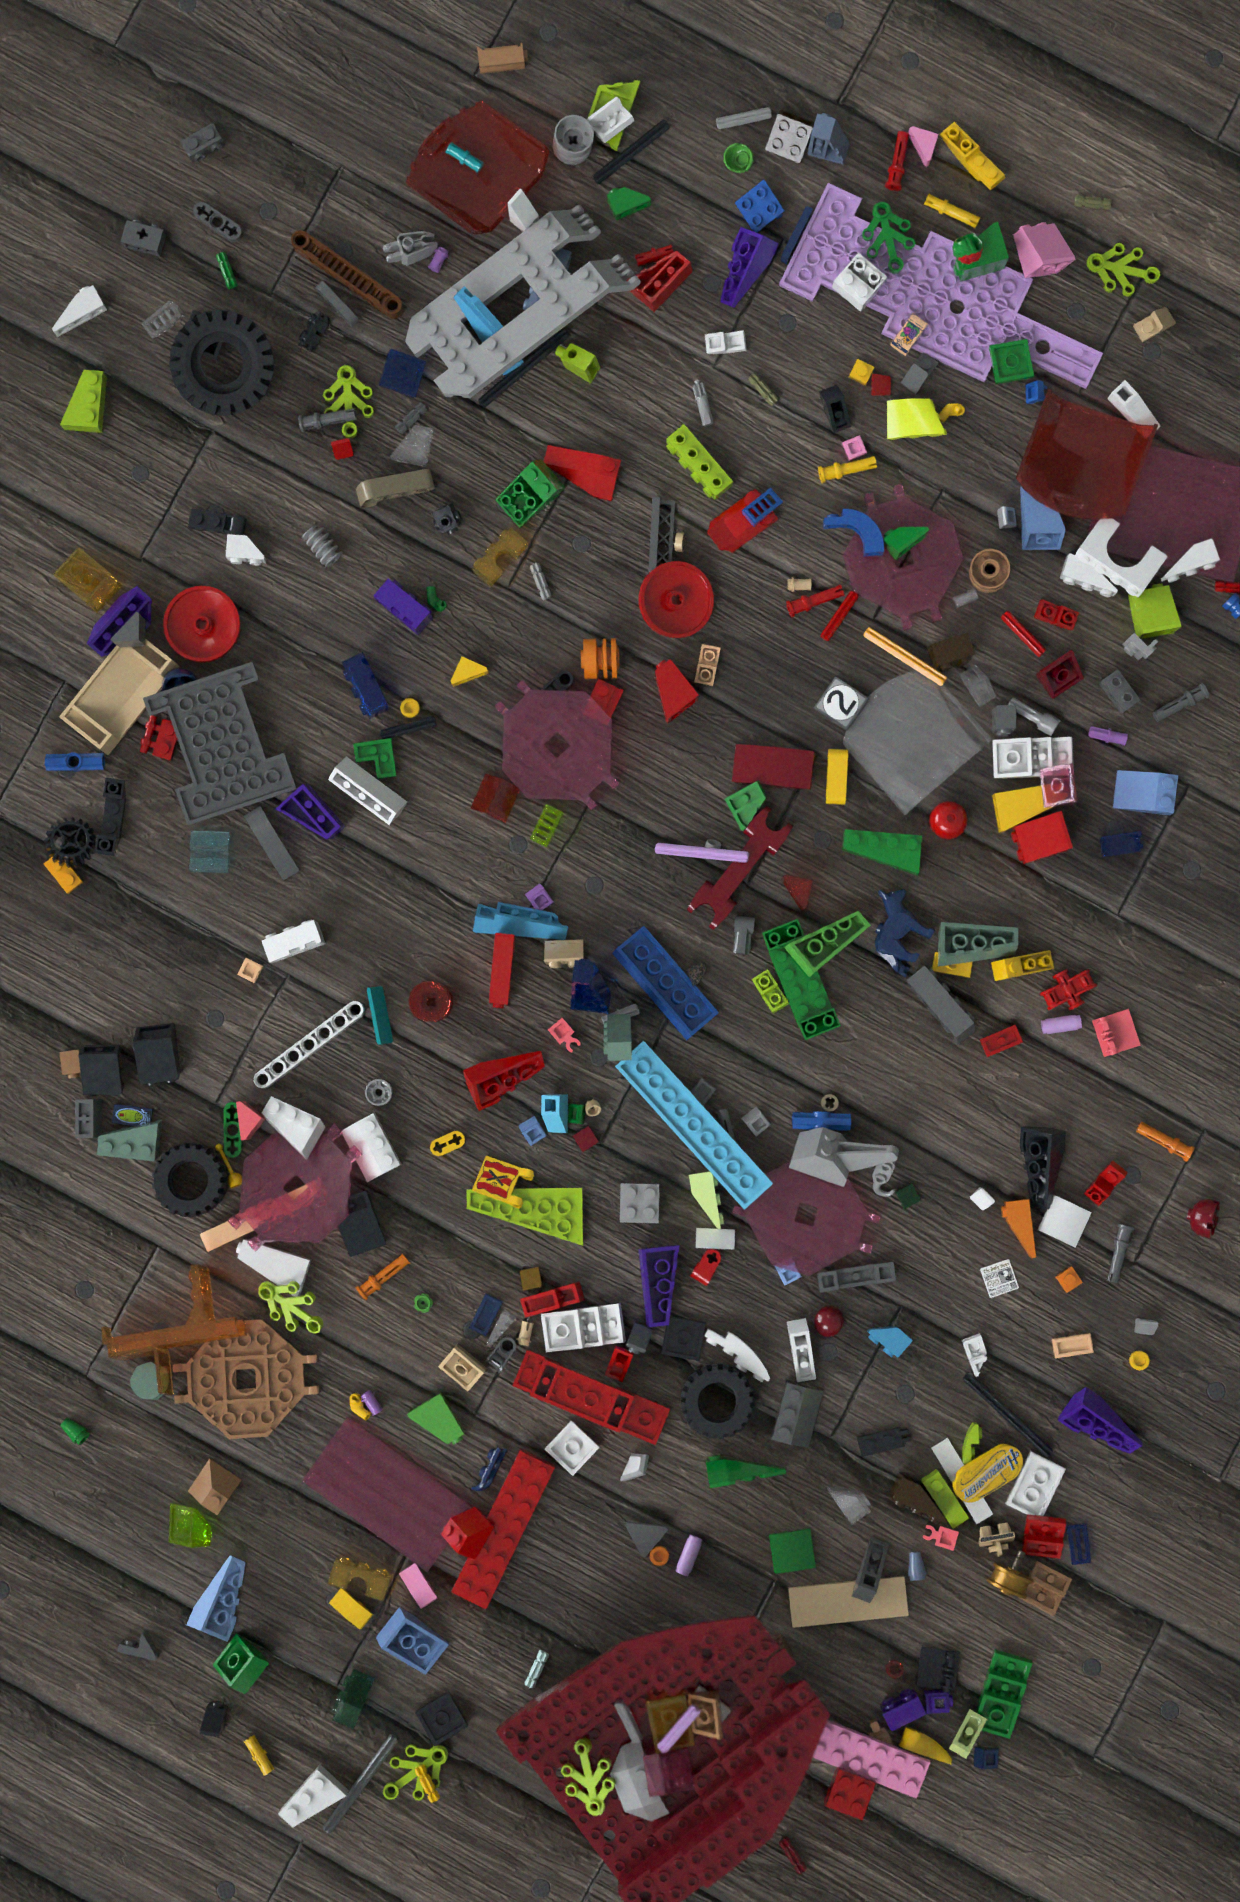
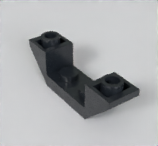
[95,778,126,856]

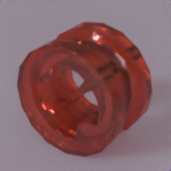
[886,1660,904,1679]

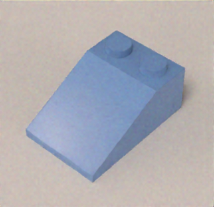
[1113,770,1178,816]
[376,1607,449,1675]

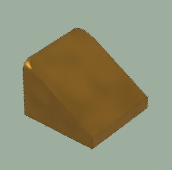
[520,1267,542,1290]

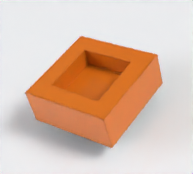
[1055,1266,1083,1293]

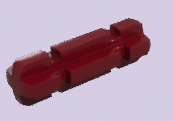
[779,1837,807,1874]

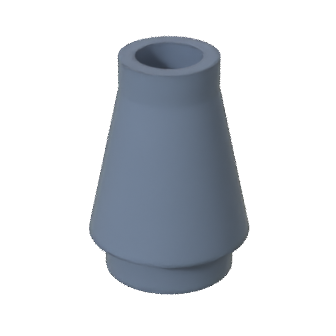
[908,1552,927,1581]

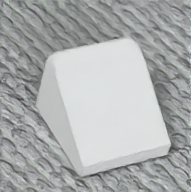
[970,1187,995,1210]

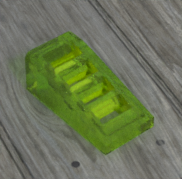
[530,804,564,848]

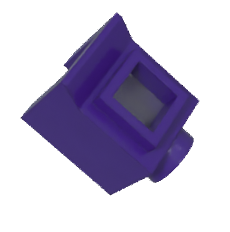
[923,1689,953,1714]

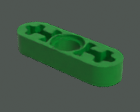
[224,1102,243,1158]

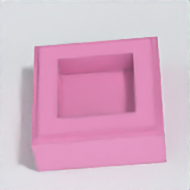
[842,435,867,461]

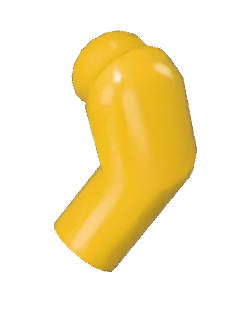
[939,403,965,423]
[349,1393,371,1421]

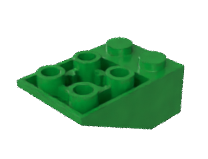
[495,459,566,528]

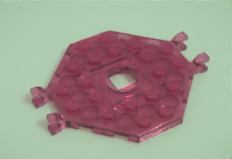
[842,484,963,631]
[494,680,620,810]
[228,1124,363,1252]
[732,1161,881,1276]

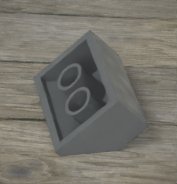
[771,1381,823,1448]

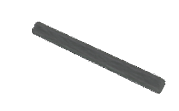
[323,1734,399,1834]

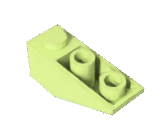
[689,1171,724,1229]

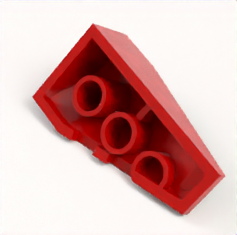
[544,445,621,501]
[463,1051,545,1111]

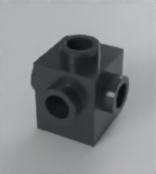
[432,503,462,535]

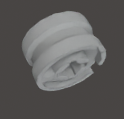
[365,1079,393,1106]

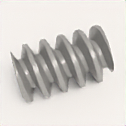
[302,525,343,568]

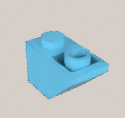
[541,1094,568,1133]

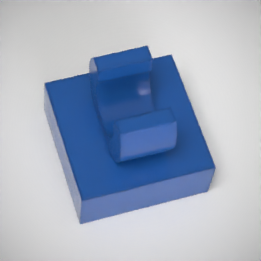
[1025,380,1048,404]

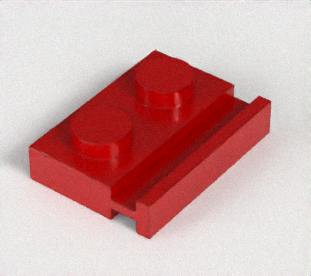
[583,679,624,725]

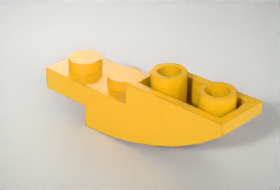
[940,122,1005,190]

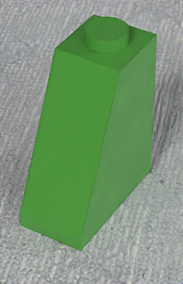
[407,1392,465,1445]

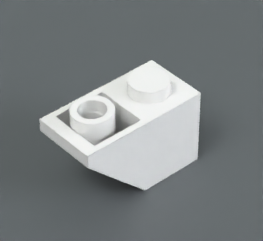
[226,534,266,566]

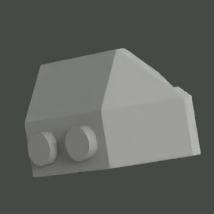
[610,1742,669,1821]

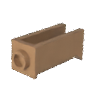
[477,43,528,74]

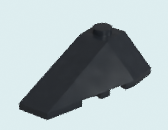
[1020,1126,1066,1210]

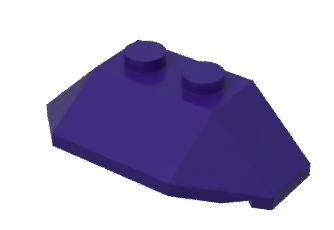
[87,586,152,657]

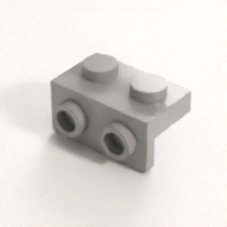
[1122,633,1158,660]

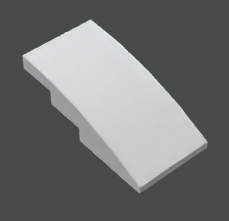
[993,737,1074,778]
[541,1303,626,1352]

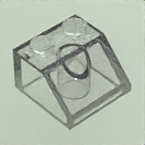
[826,1485,871,1525]

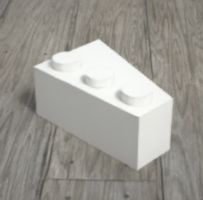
[262,919,326,963]
[262,1096,325,1160]
[278,1765,349,1827]

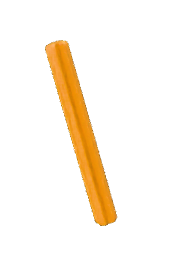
[864,627,947,686]

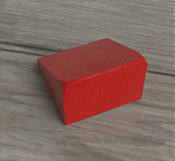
[871,374,891,396]
[331,438,354,460]

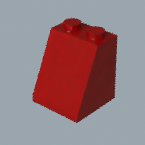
[655,659,699,724]
[1011,811,1073,865]

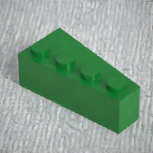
[842,829,922,876]

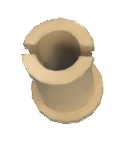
[787,577,811,592]
[516,1321,534,1346]

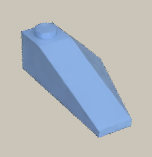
[187,1556,246,1642]

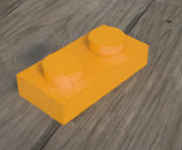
[44,857,83,894]

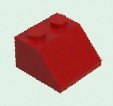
[441,1507,495,1560]

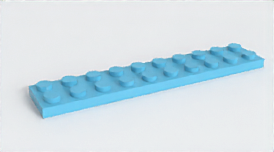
[615,1041,773,1210]

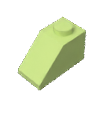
[949,1709,987,1758]

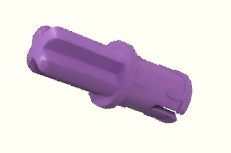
[1088,726,1128,746]

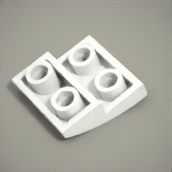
[1038,1195,1091,1247]

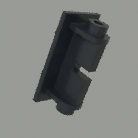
[298,311,329,352]

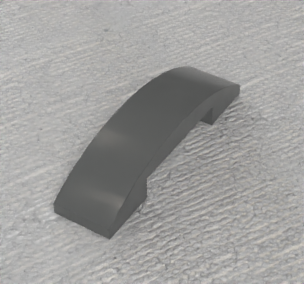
[244,806,300,880]
[817,1262,896,1293]

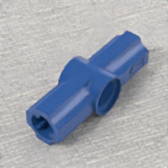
[45,752,105,772]
[792,1112,851,1131]

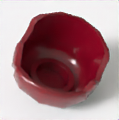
[814,1306,844,1337]

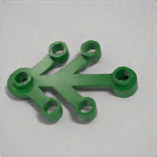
[862,202,915,274]

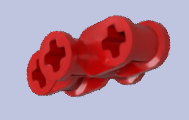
[1039,969,1098,1011]

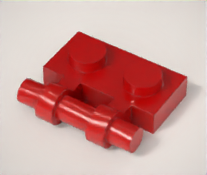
[140,715,178,761]

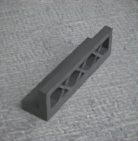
[648,497,675,573]

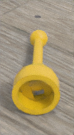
[215,1144,245,1189]

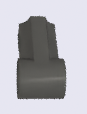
[733,916,755,955]

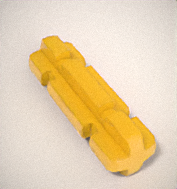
[415,1764,440,1803]

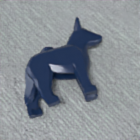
[874,889,935,977]

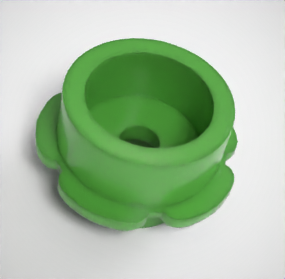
[414,1293,433,1313]

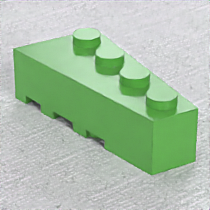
[785,911,871,977]

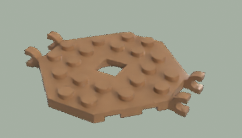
[173,1319,319,1439]

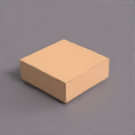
[237,958,264,983]

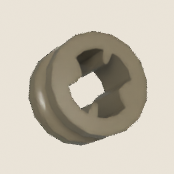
[821,1094,839,1111]

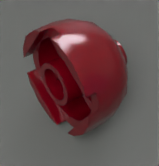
[1187,1199,1220,1239]

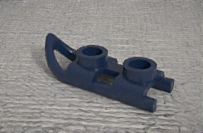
[471,1447,507,1491]

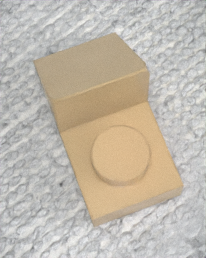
[1133,307,1176,343]

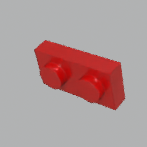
[979,1025,1023,1057]

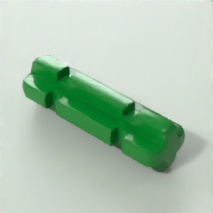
[216,252,237,289]

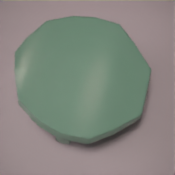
[130,1362,167,1400]

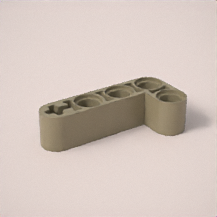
[356,469,435,508]

